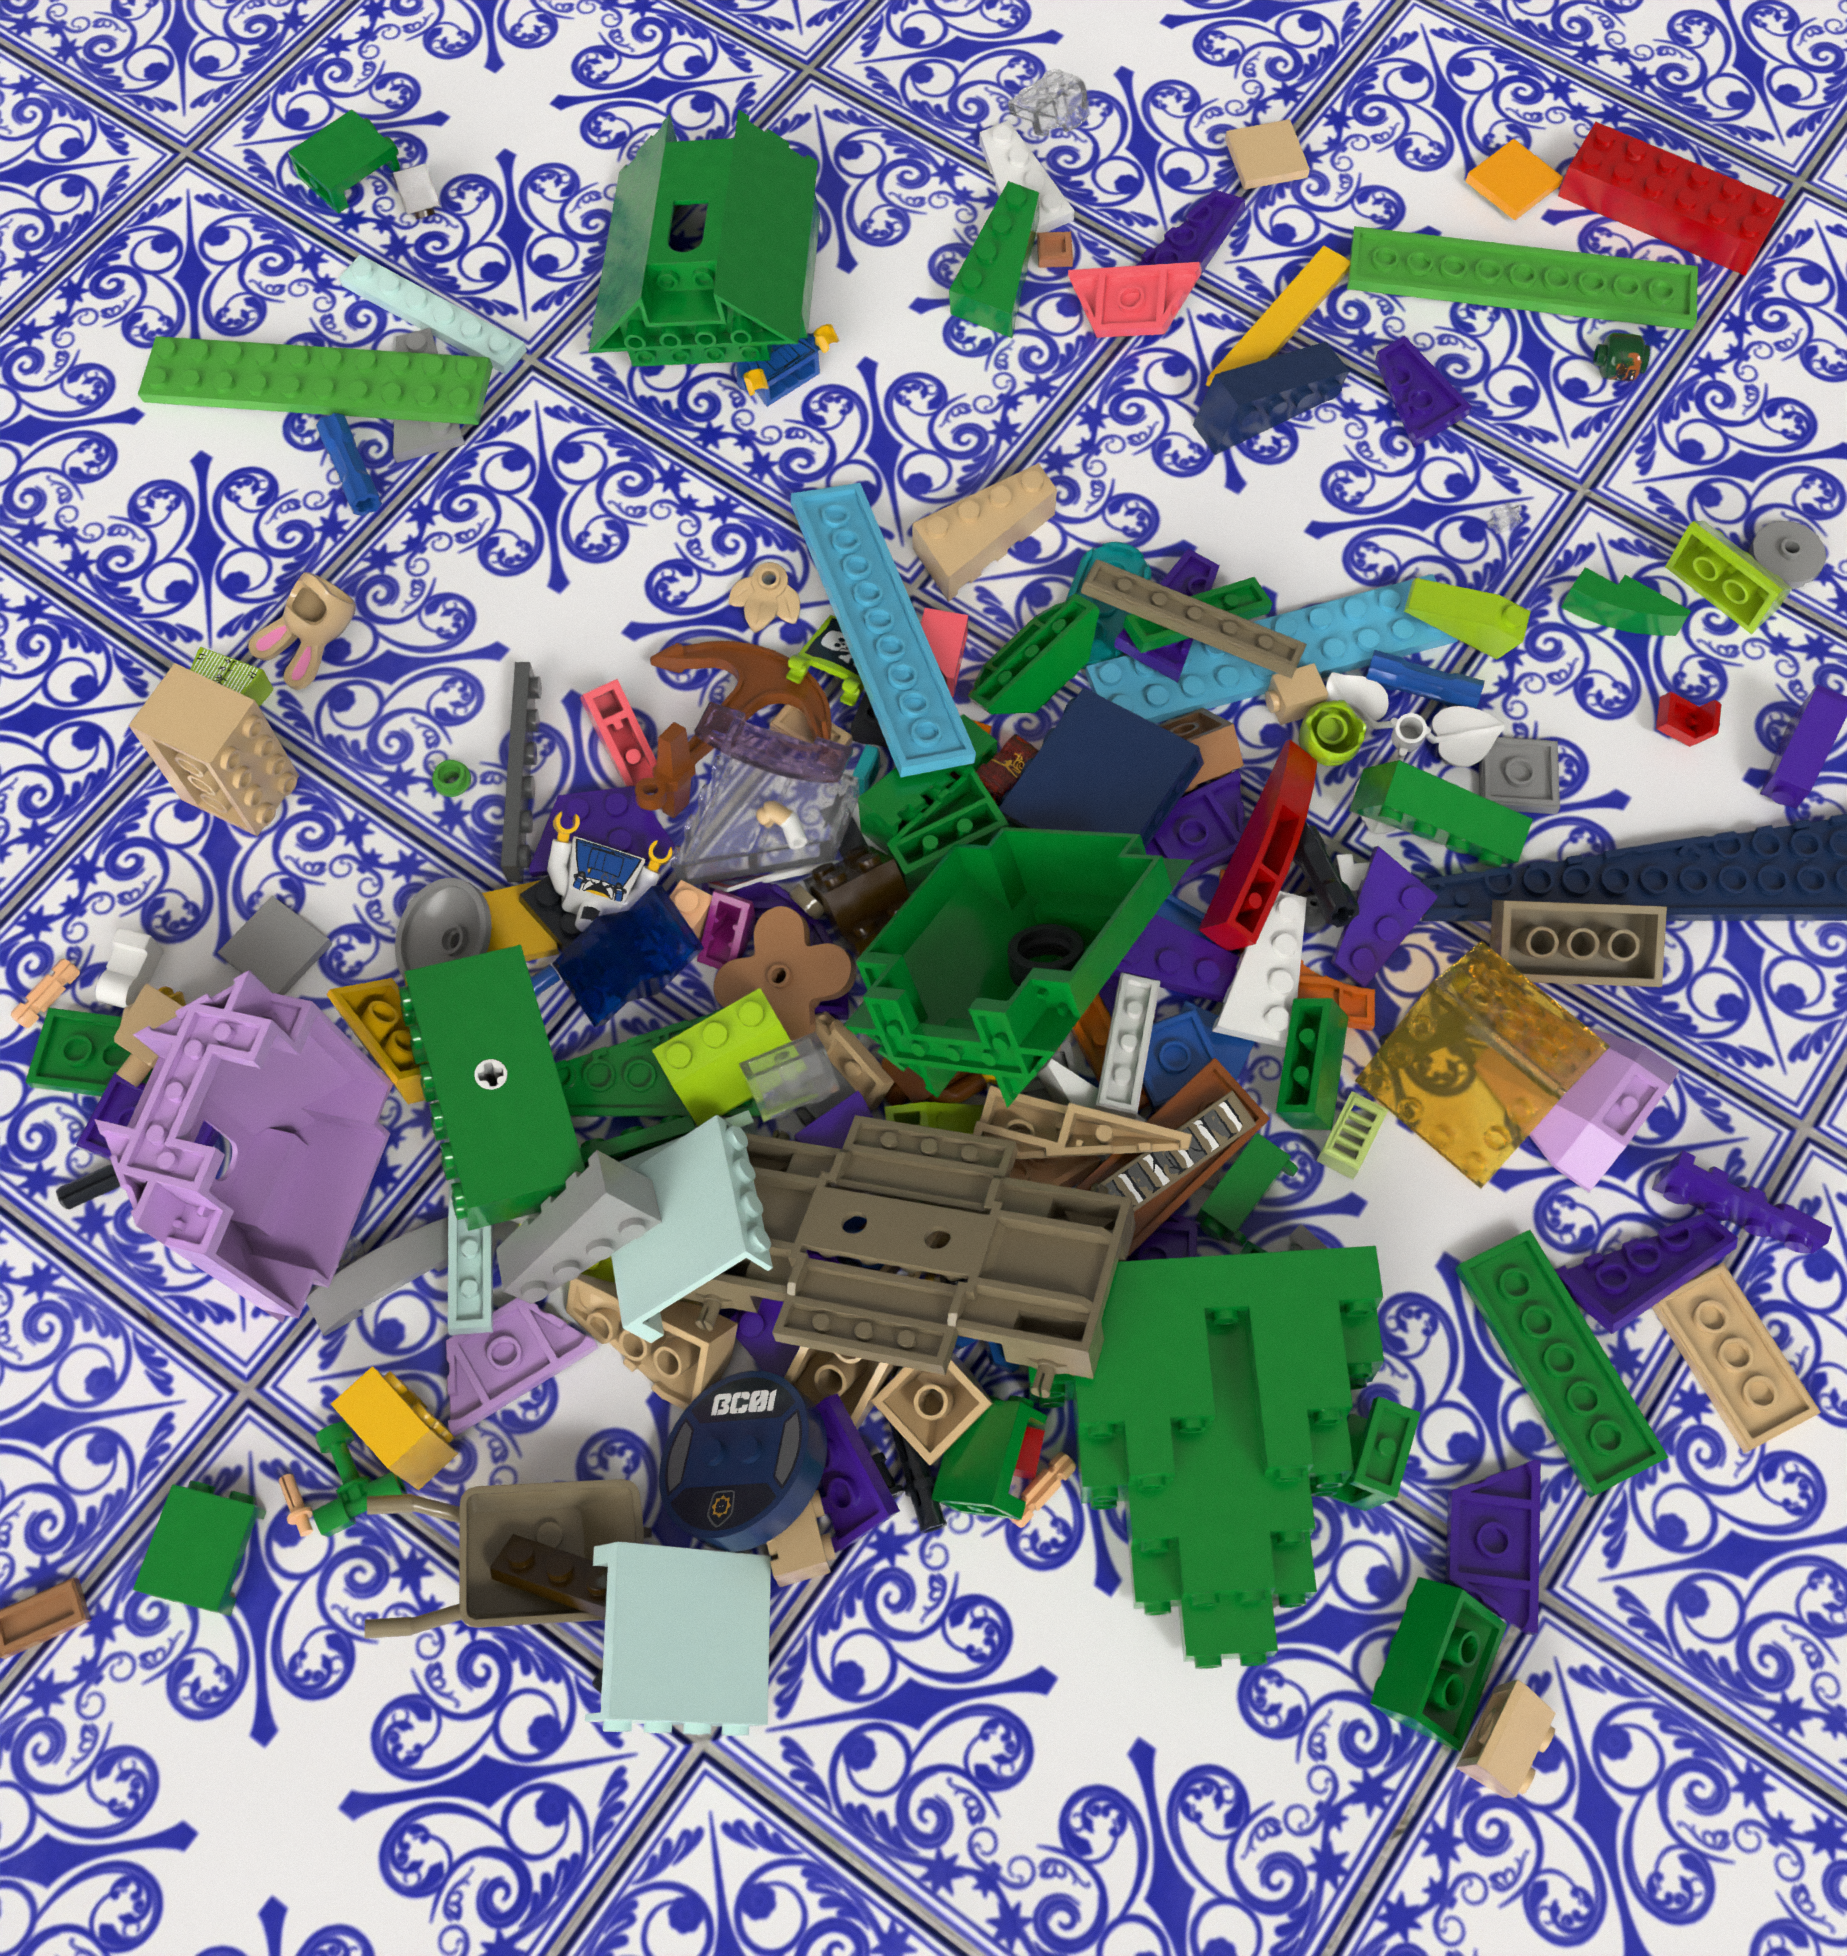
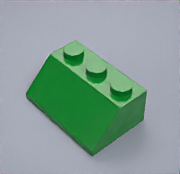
[1370,1577,1507,1752]

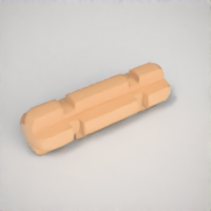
[11,958,80,1028]
[1009,1451,1076,1528]

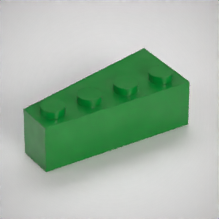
[949,181,1039,338]
[858,714,998,853]
[1349,760,1533,868]

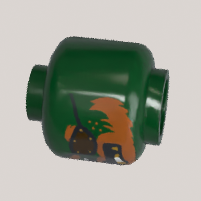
[1593,333,1650,382]

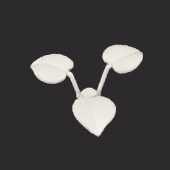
[1326,672,1504,835]

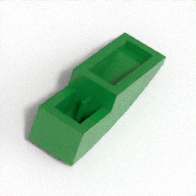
[1561,567,1691,636]

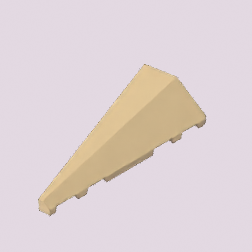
[973,1086,1192,1160]

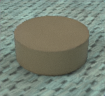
[789,883,825,920]

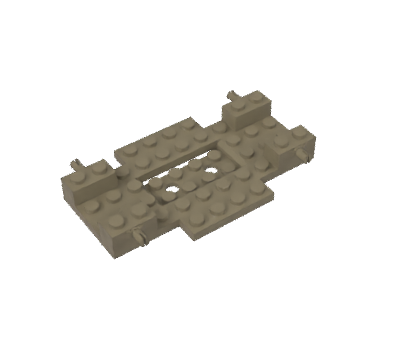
[682,1115,1136,1398]

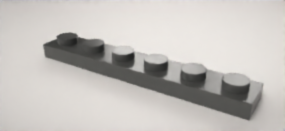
[501,662,542,882]

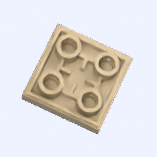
[1225,119,1310,190]

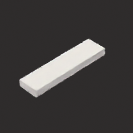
[1095,972,1160,1120]

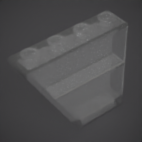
[671,742,859,885]

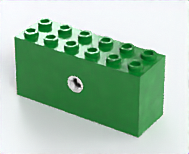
[398,945,586,1231]

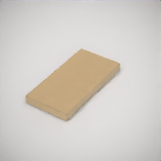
[1652,1263,1821,1453]

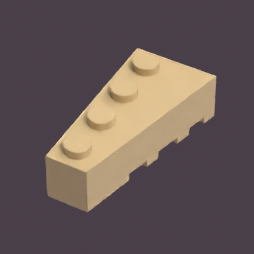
[766,1490,836,1587]

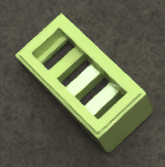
[1316,1091,1389,1180]

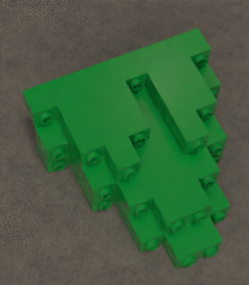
[1028,1246,1384,1669]

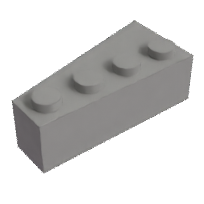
[496,1150,662,1304]

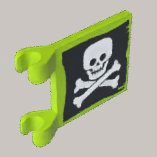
[786,615,864,706]

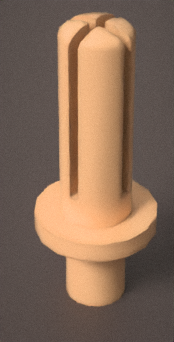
[279,1474,313,1537]

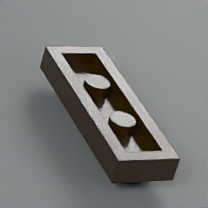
[490,1534,608,1618]

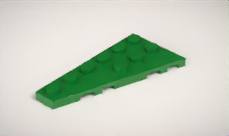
[555,1007,762,1118]

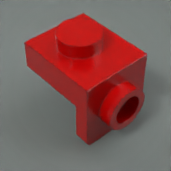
[1656,692,1722,747]

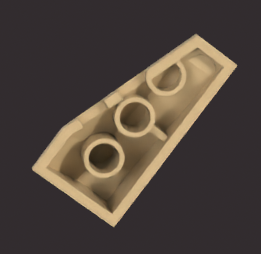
[566,1274,738,1410]

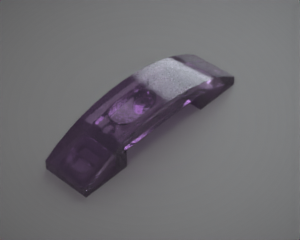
[694,701,853,783]

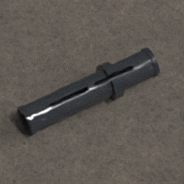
[889,1422,947,1534]

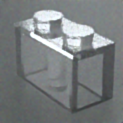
[739,1032,840,1122]

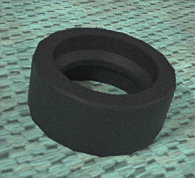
[1007,924,1085,987]

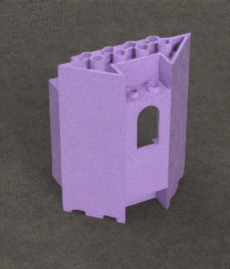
[94,970,393,1323]

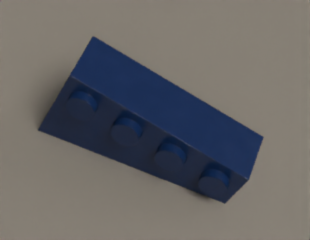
[1193,342,1350,455]

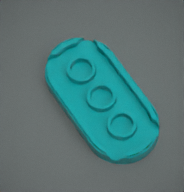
[1065,542,1151,670]

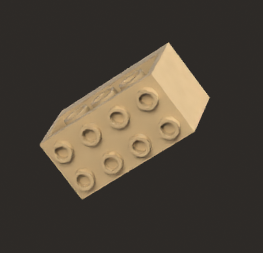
[128,663,299,837]

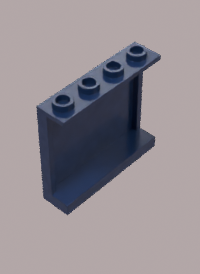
[999,687,1204,849]

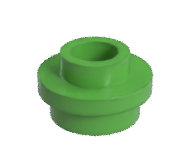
[432,760,471,797]

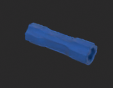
[316,413,382,516]
[1366,650,1485,709]

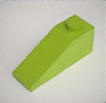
[1404,578,1531,660]

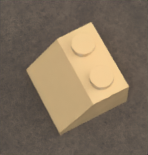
[1455,1680,1556,1798]

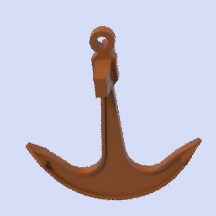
[635,641,832,818]

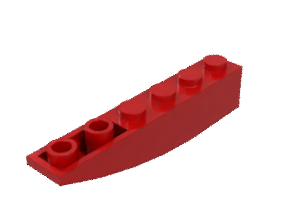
[1198,739,1318,951]

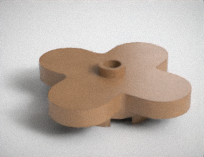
[713,906,857,1046]

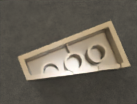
[912,463,1057,602]

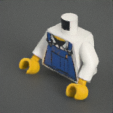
[547,811,672,933]

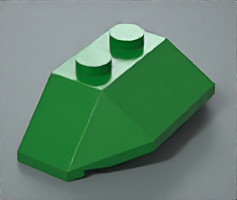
[968,593,1100,714]

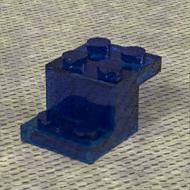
[552,885,704,1027]

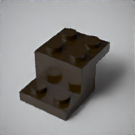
[803,845,910,957]

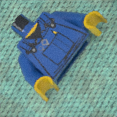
[736,324,840,407]

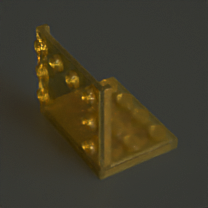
[1355,941,1610,1189]

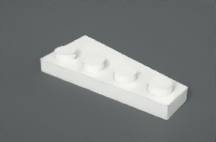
[979,120,1075,237]
[1212,891,1307,1048]

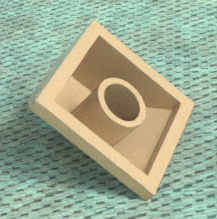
[871,1353,993,1466]

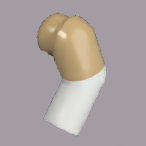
[756,801,808,849]

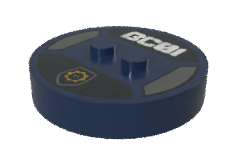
[659,1371,827,1552]

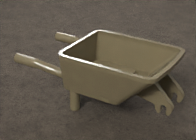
[364,1479,652,1639]

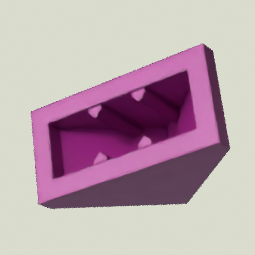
[697,889,757,970]

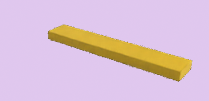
[1206,246,1350,387]

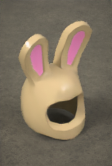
[248,572,356,690]

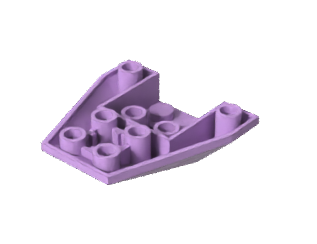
[1475,1004,1679,1193]

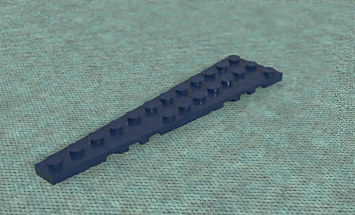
[1421,814,1847,921]

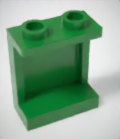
[288,109,401,214]
[931,1395,1047,1520]
[1327,1396,1421,1511]
[133,1480,267,1617]

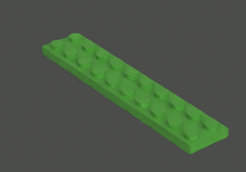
[1347,226,1698,330]
[138,336,493,425]

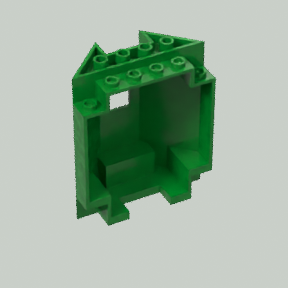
[588,109,820,367]
[843,827,1194,1108]

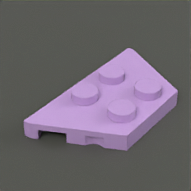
[446,1298,599,1437]

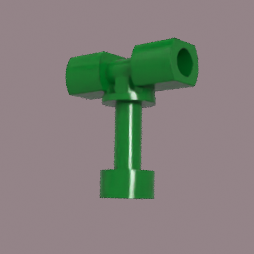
[312,1421,408,1537]

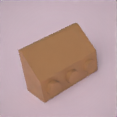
[1158,708,1244,793]

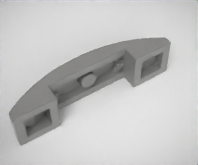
[306,1217,448,1336]

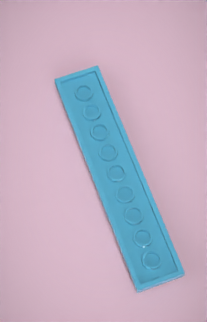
[791,483,976,777]
[1085,574,1458,724]

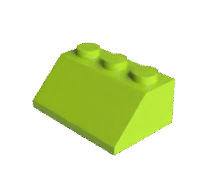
[1665,521,1792,635]
[652,988,806,1127]

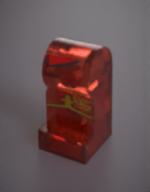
[976,734,1039,808]

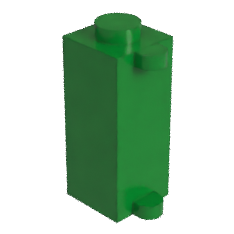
[1195,1133,1298,1246]

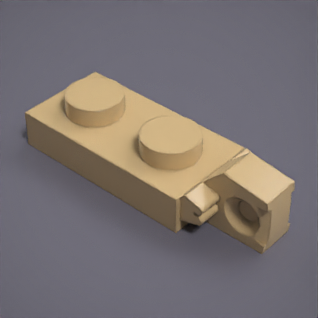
[813,1011,894,1111]

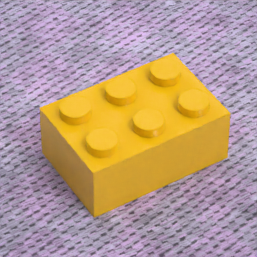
[331,1366,458,1491]

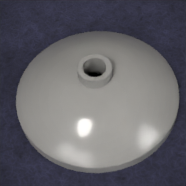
[395,878,491,980]

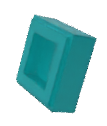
[852,744,881,796]

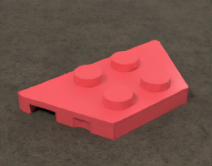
[1068,262,1202,338]

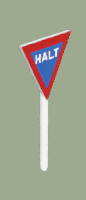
[708,860,840,892]

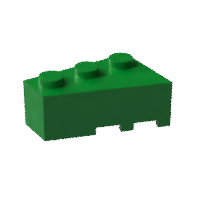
[886,764,1009,894]

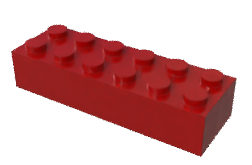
[1558,122,1786,276]

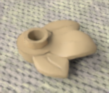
[729,562,800,633]

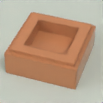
[1037,232,1073,268]

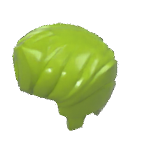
[1298,700,1366,766]

